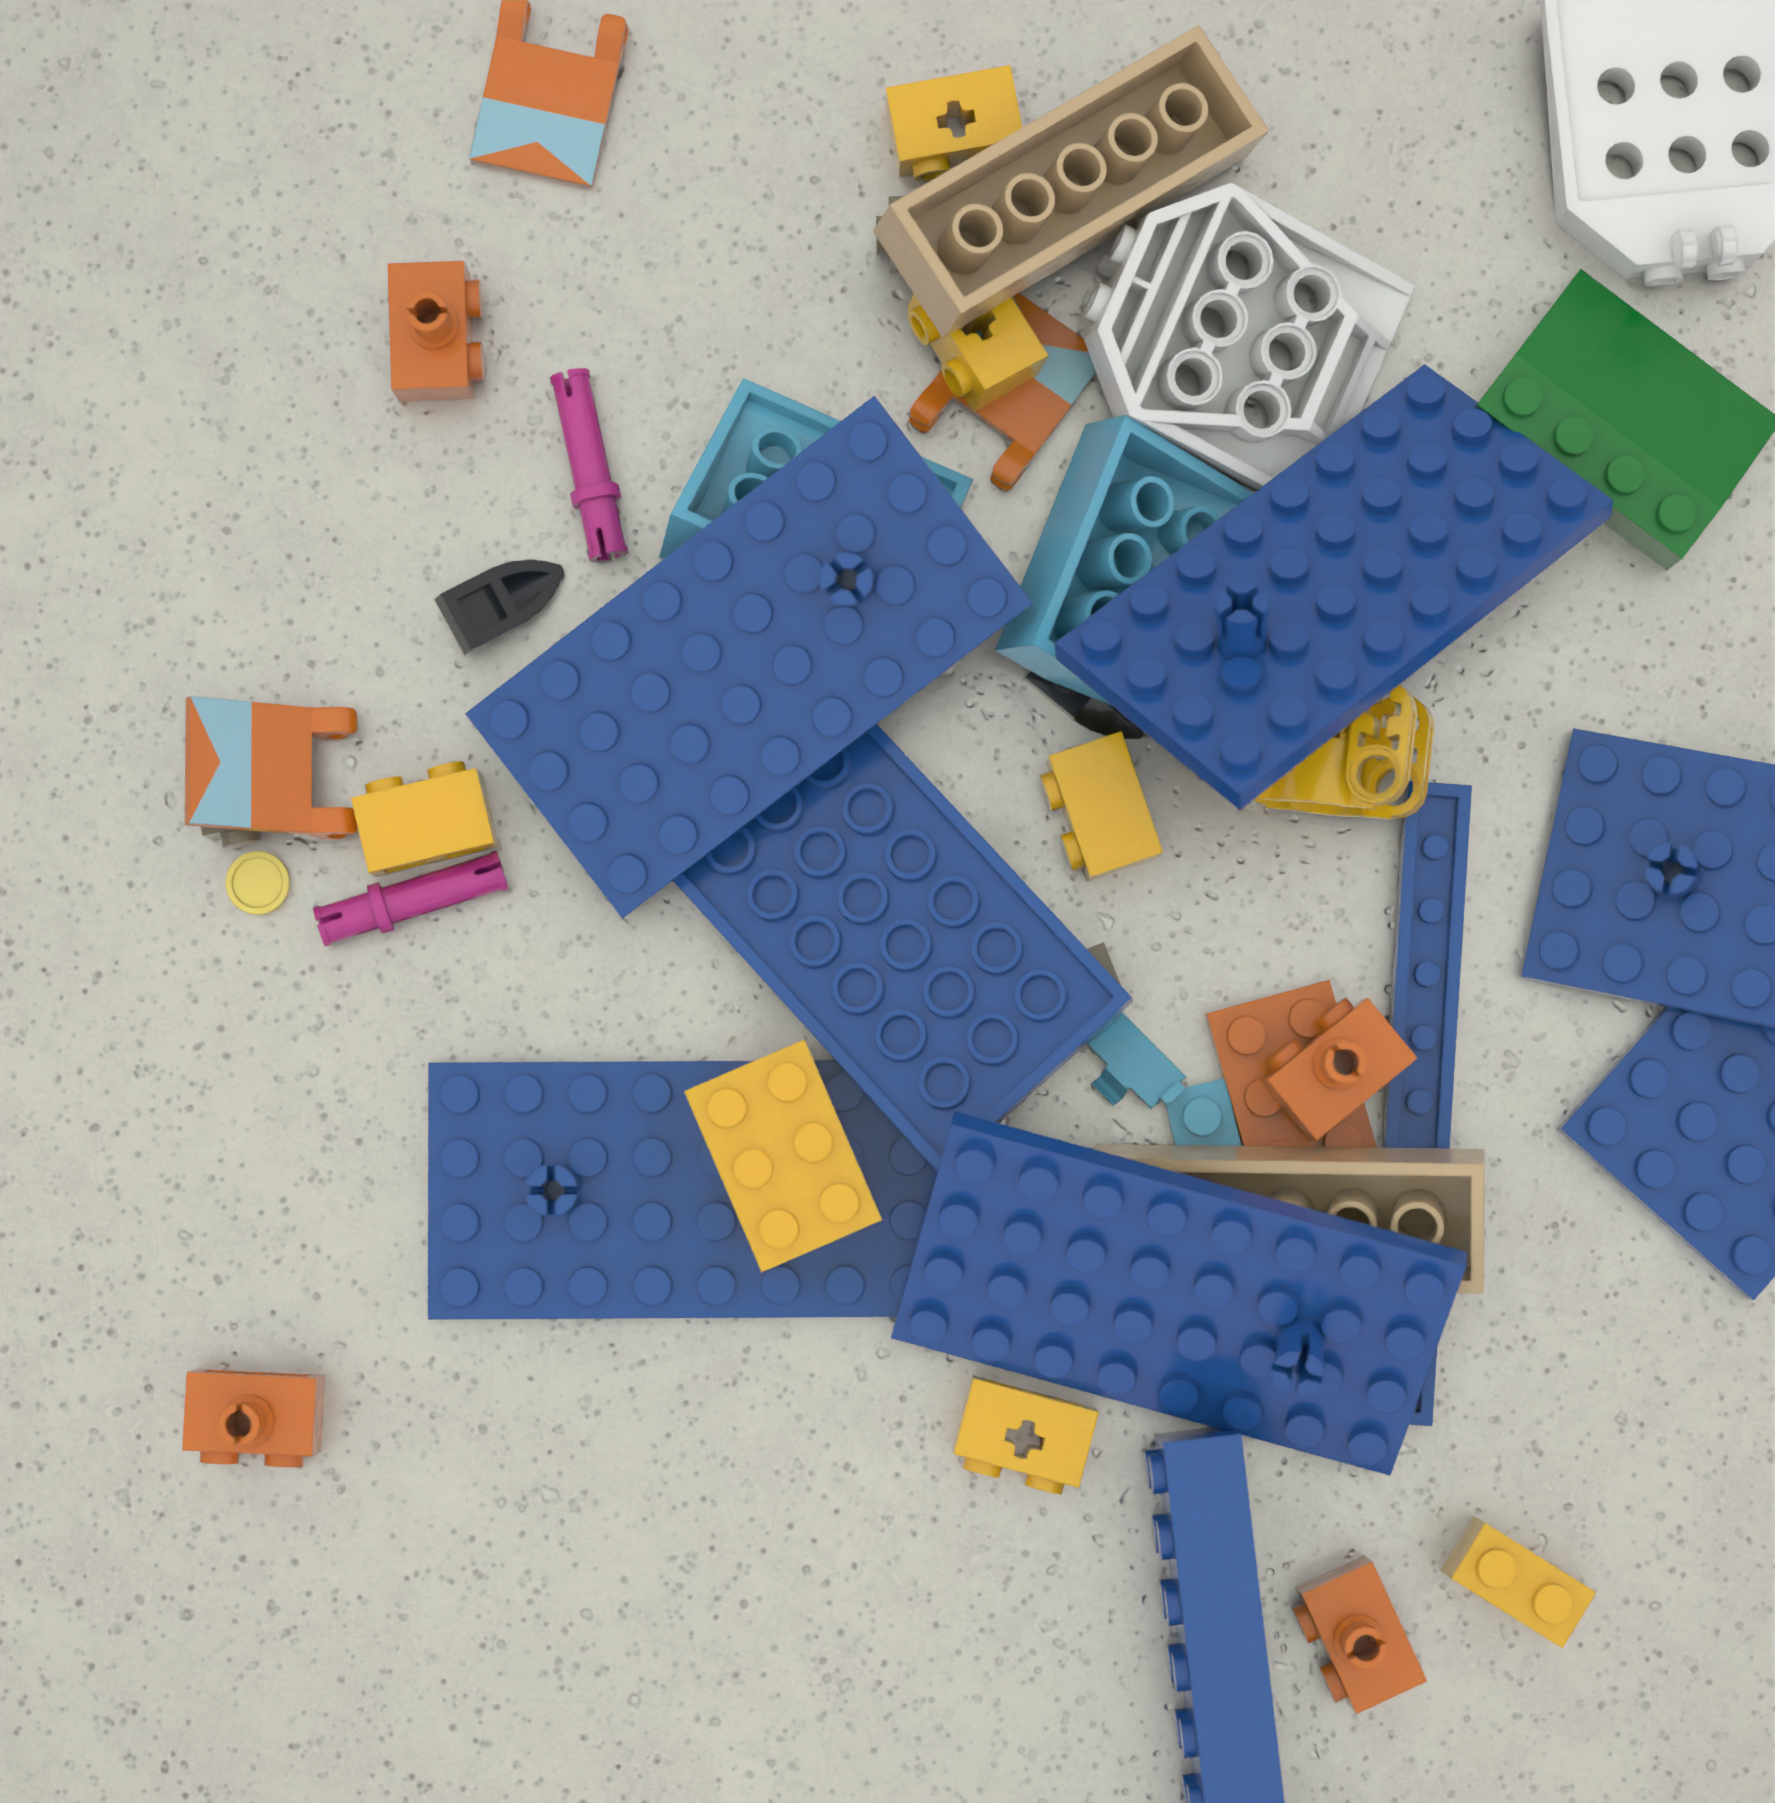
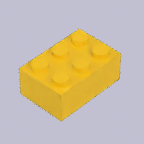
[684,1039,882,1272]

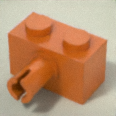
[387,261,485,402]
[1261,997,1417,1141]
[182,1369,325,1467]
[1292,1555,1427,1714]

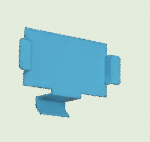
[1087,1013,1186,1109]

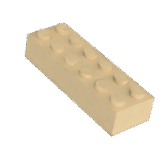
[873,25,1269,338]
[1093,1144,1485,1294]

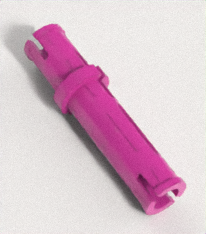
[550,368,629,563]
[313,850,509,947]

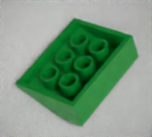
[1474,269,1775,570]

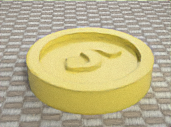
[225,851,291,915]

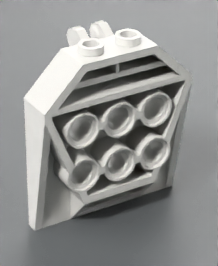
[1540,0,1775,286]
[1080,183,1416,490]

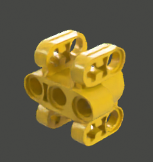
[1254,684,1435,819]

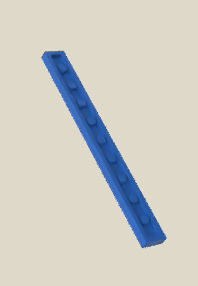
[1382,781,1472,1426]

